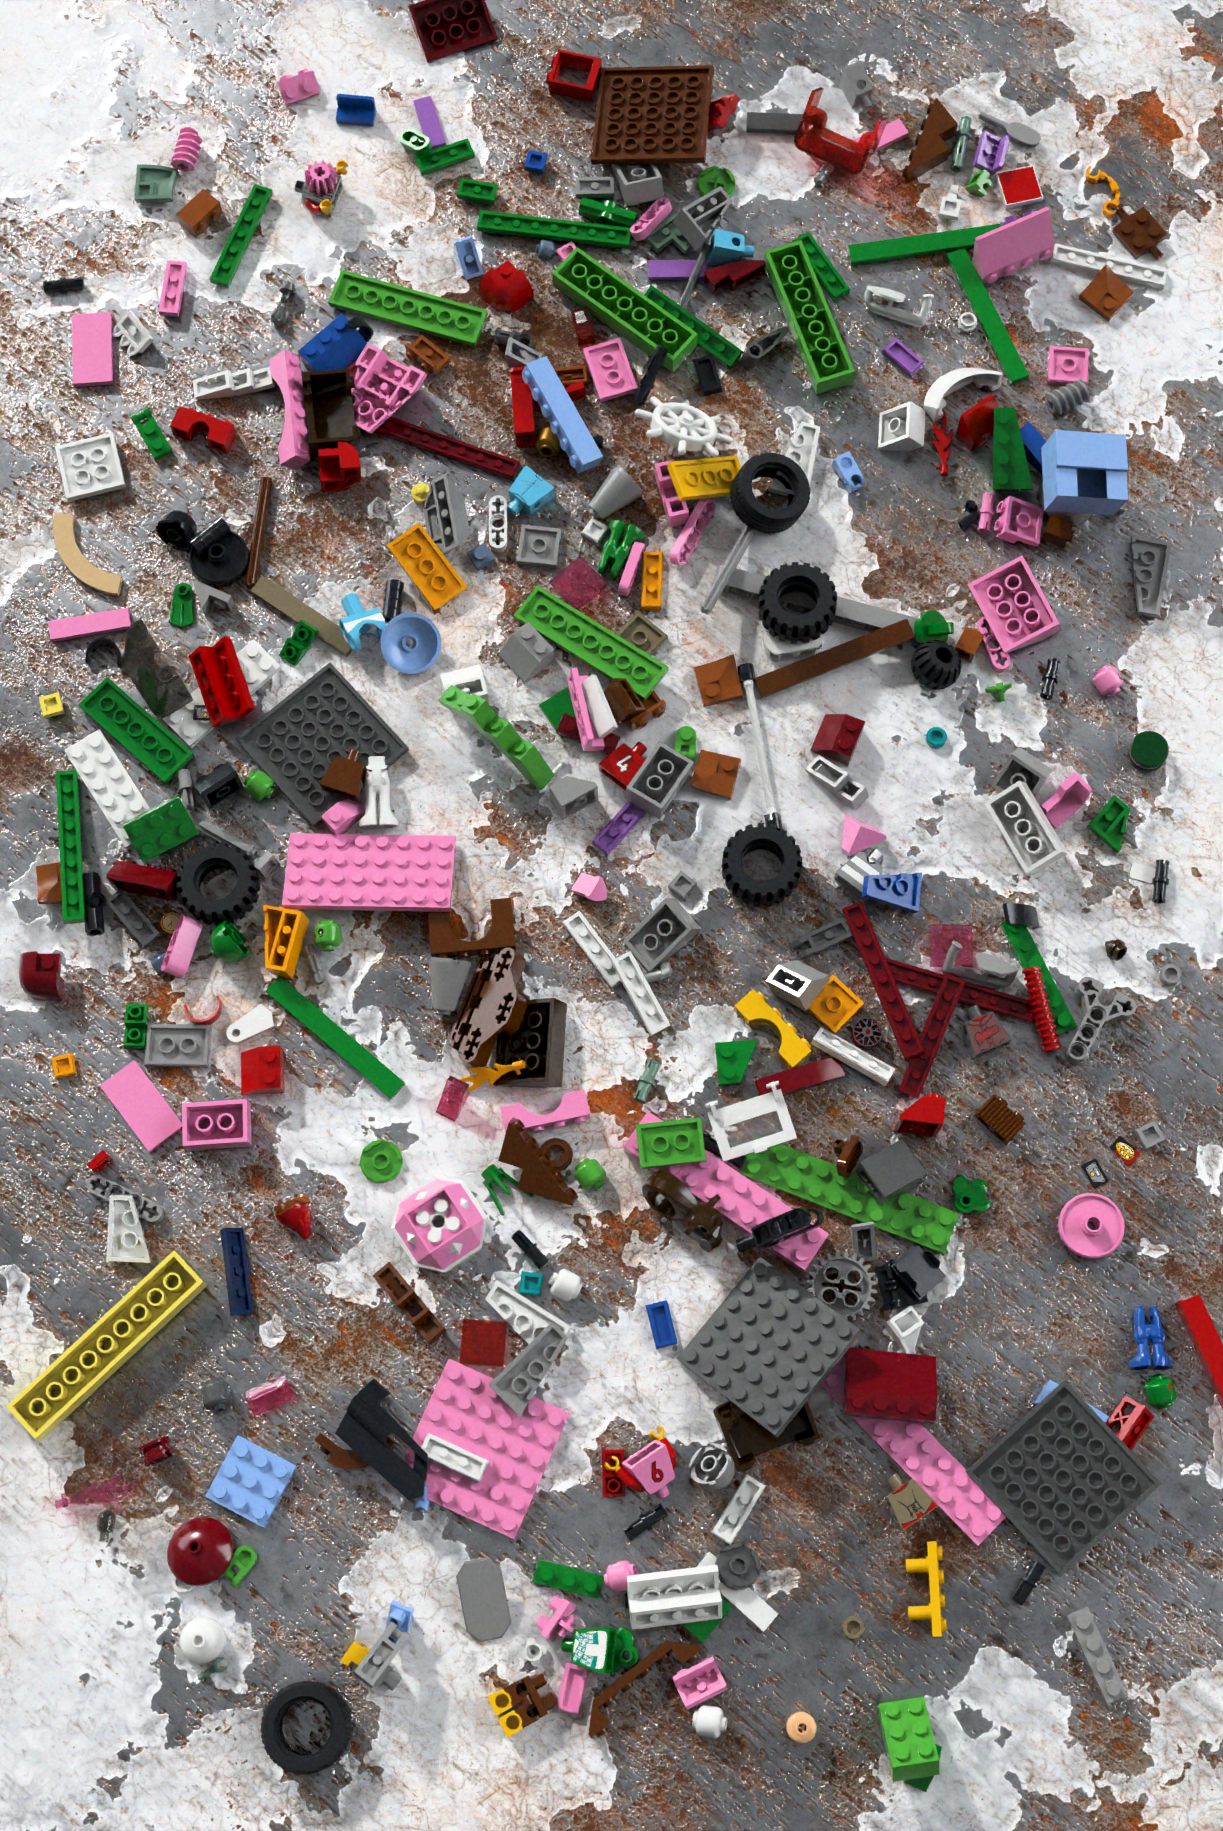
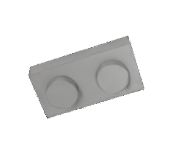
[576,177,614,198]

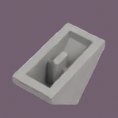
[849,1222,877,1261]

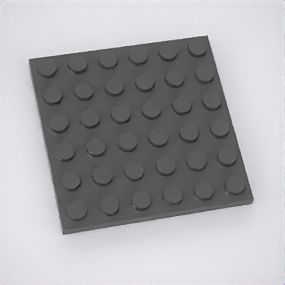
[235,662,409,828]
[676,1257,862,1438]
[966,1380,1161,1576]

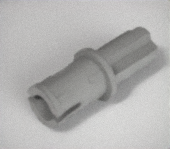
[177,769,196,810]

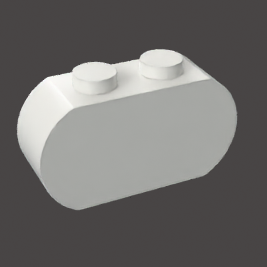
[763,628,824,662]

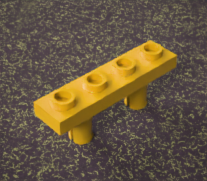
[906,1541,947,1637]

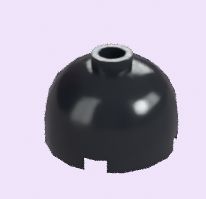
[156,510,197,550]

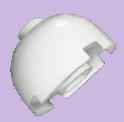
[179,1617,226,1664]

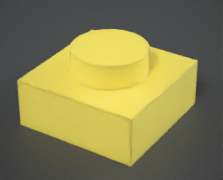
[39,692,65,719]

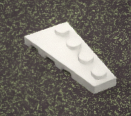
[768,422,820,496]
[485,1280,572,1344]

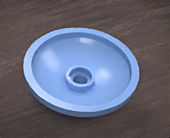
[380,613,441,674]

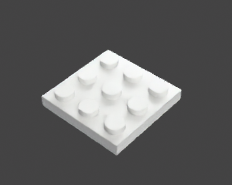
[55,432,126,502]

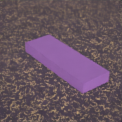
[413,96,446,151]
[649,260,707,281]
[592,801,647,856]

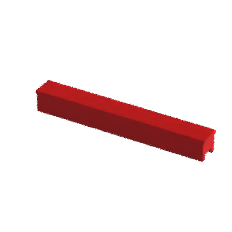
[1175,1294,1223,1410]

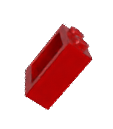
[546,49,602,102]

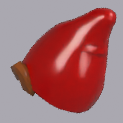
[274,1192,311,1240]

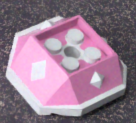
[391,1176,488,1274]

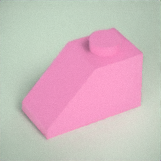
[321,799,365,835]

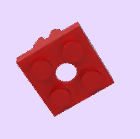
[708,94,740,132]

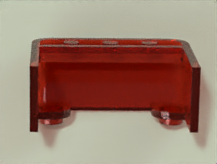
[794,87,889,174]

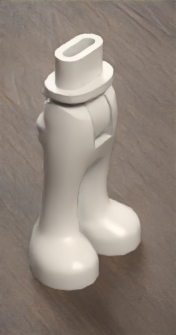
[359,756,398,829]

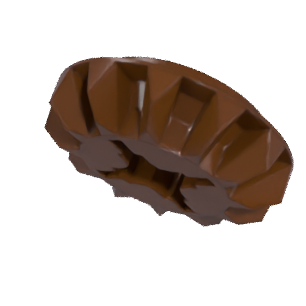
[540,1138,573,1171]

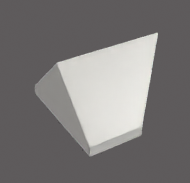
[884,1306,924,1354]

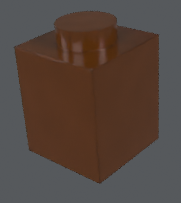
[1042,514,1075,548]

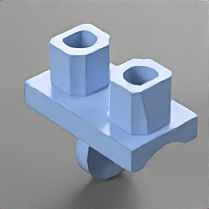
[385,1600,414,1646]

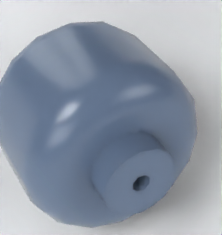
[535,239,555,259]
[151,952,166,974]

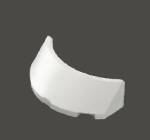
[923,368,1003,422]

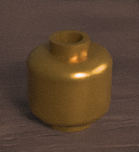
[535,427,561,457]

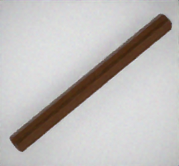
[245,476,272,587]

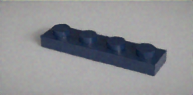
[220,1228,254,1316]

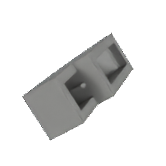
[805,755,869,811]

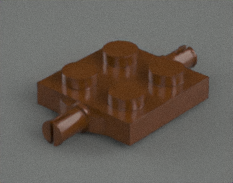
[1112,206,1168,260]

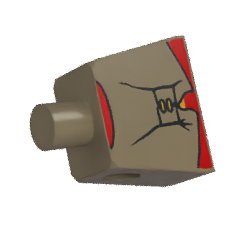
[885,1472,938,1531]

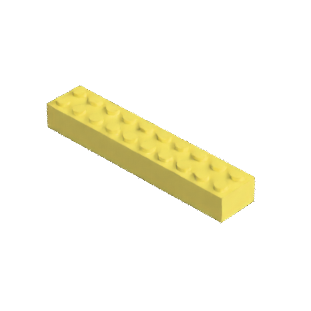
[6,1251,208,1441]

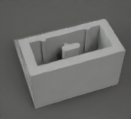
[766,960,830,1011]

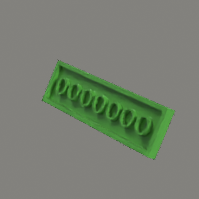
[328,270,488,347]
[513,585,669,701]

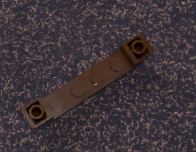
[588,1641,701,1738]

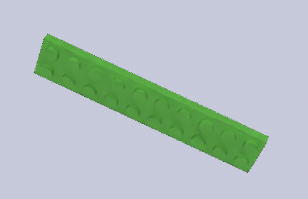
[740,1134,959,1255]

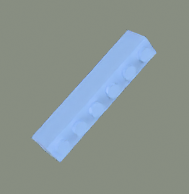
[522,356,603,474]

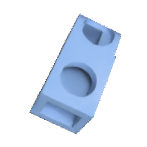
[831,451,865,493]

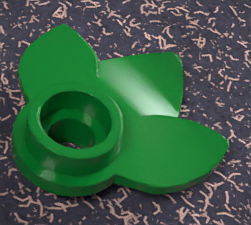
[952,1175,992,1214]
[613,1626,639,1672]

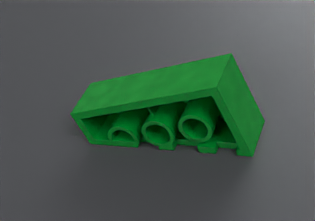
[993,407,1034,491]

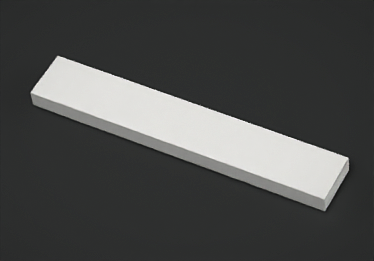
[1050,243,1169,290]

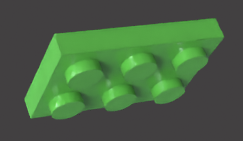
[636,1117,706,1169]

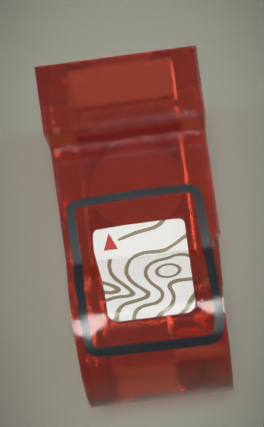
[570,307,595,346]

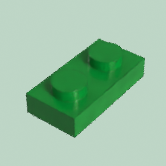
[457,178,498,205]

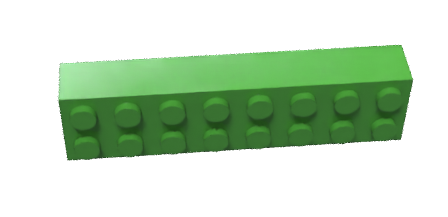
[764,240,855,395]
[552,247,698,373]

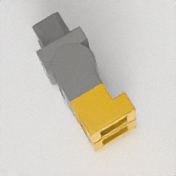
[340,1640,403,1691]

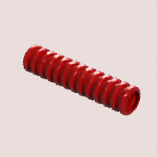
[1022,966,1061,1052]

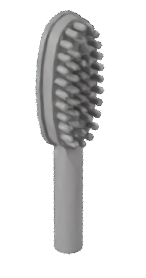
[978,111,1041,148]

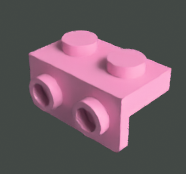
[277,69,321,105]
[672,1657,728,1710]

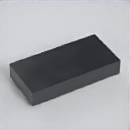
[693,355,722,396]

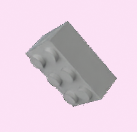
[625,741,694,819]

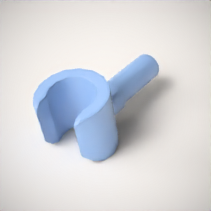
[414,1485,430,1513]

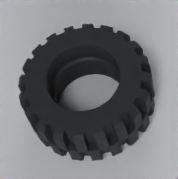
[758,562,837,644]
[722,823,802,907]
[176,842,260,926]

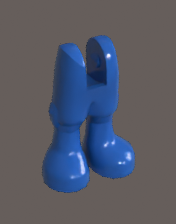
[1130,1306,1172,1370]

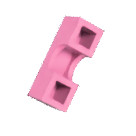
[655,460,689,528]

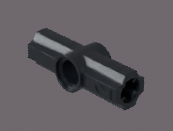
[83,872,107,936]

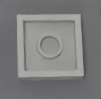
[517,525,562,568]

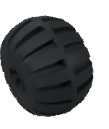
[911,640,961,690]

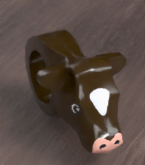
[642,1170,724,1253]

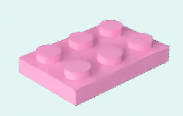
[583,338,638,402]

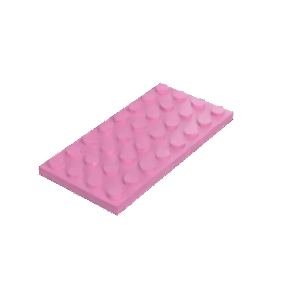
[282,833,456,912]

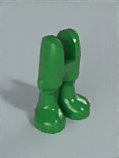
[597,520,645,579]

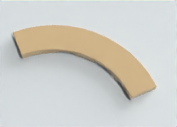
[53,513,123,597]

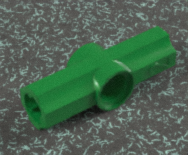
[578,197,638,228]

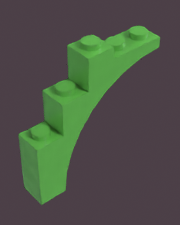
[438,685,555,790]

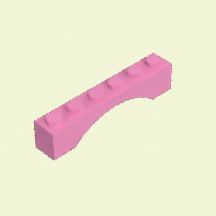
[269,350,311,470]

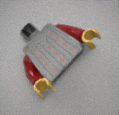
[295,159,349,217]

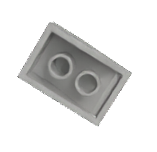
[611,164,664,206]
[623,898,701,972]

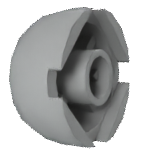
[689,1443,735,1491]

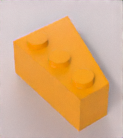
[263,905,309,979]

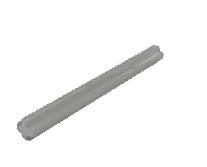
[700,526,755,615]

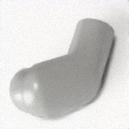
[643,962,673,984]

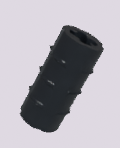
[188,516,230,555]
[382,579,404,623]

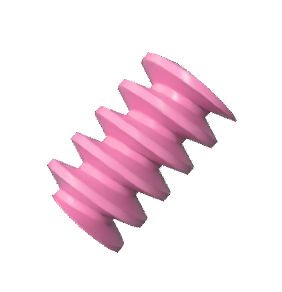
[171,127,203,171]

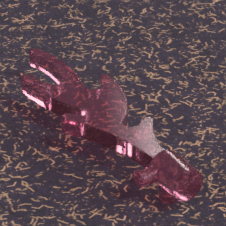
[55,1475,139,1509]

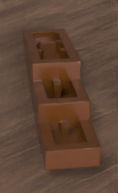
[373,1262,447,1345]

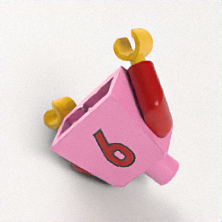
[605,1426,676,1499]

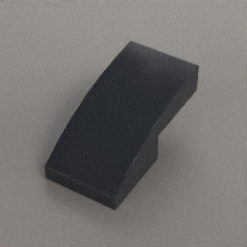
[1003,903,1039,929]

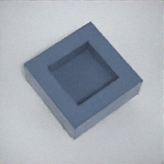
[467,543,495,571]

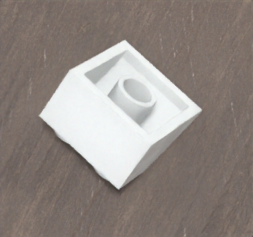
[878,401,926,452]

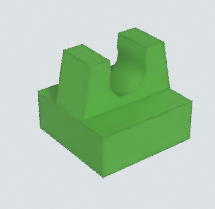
[965,169,992,197]

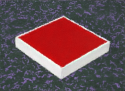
[995,165,1043,209]

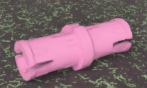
[977,492,996,534]

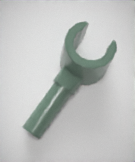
[197,1657,228,1681]

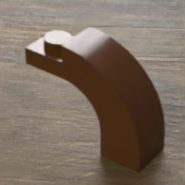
[315,1433,397,1471]

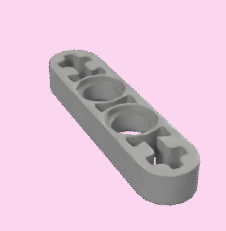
[86,1174,164,1224]

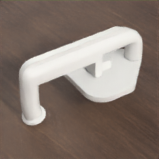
[864,286,934,327]

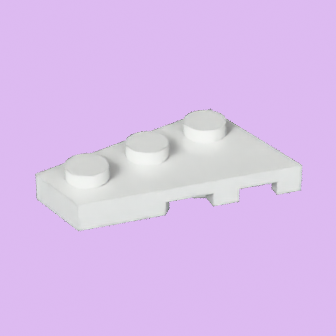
[106,1195,151,1263]

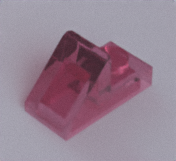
[436,1075,470,1122]

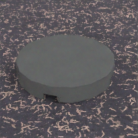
[715,1543,761,1590]

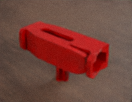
[510,366,541,448]

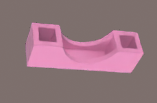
[500,1089,590,1133]

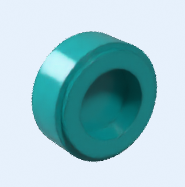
[926,727,947,749]

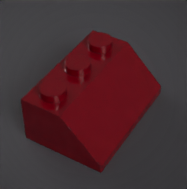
[106,859,179,902]

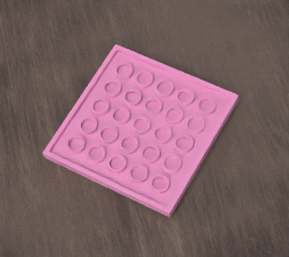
[403,1359,570,1539]

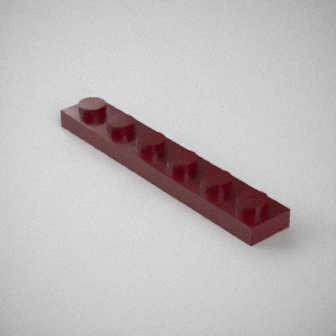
[898,973,966,1099]

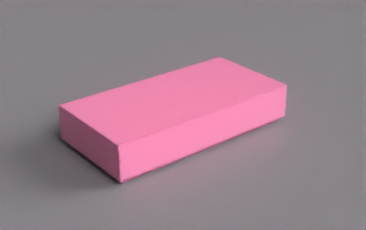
[557,1662,588,1715]

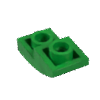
[279,620,319,666]
[123,1004,148,1050]

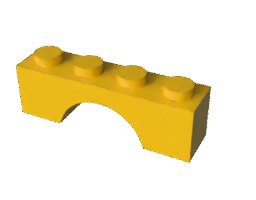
[734,989,812,1069]

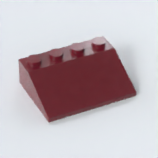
[407,0,498,63]
[843,1348,937,1424]

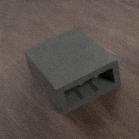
[856,1139,927,1206]

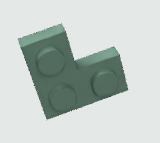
[645,214,693,255]

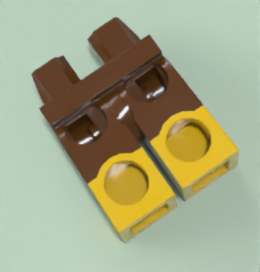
[487,1673,557,1738]

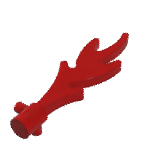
[933,411,953,477]

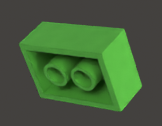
[878,1697,939,1782]

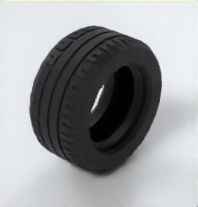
[730,452,810,534]
[260,1681,352,1774]

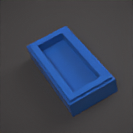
[646,1300,678,1349]

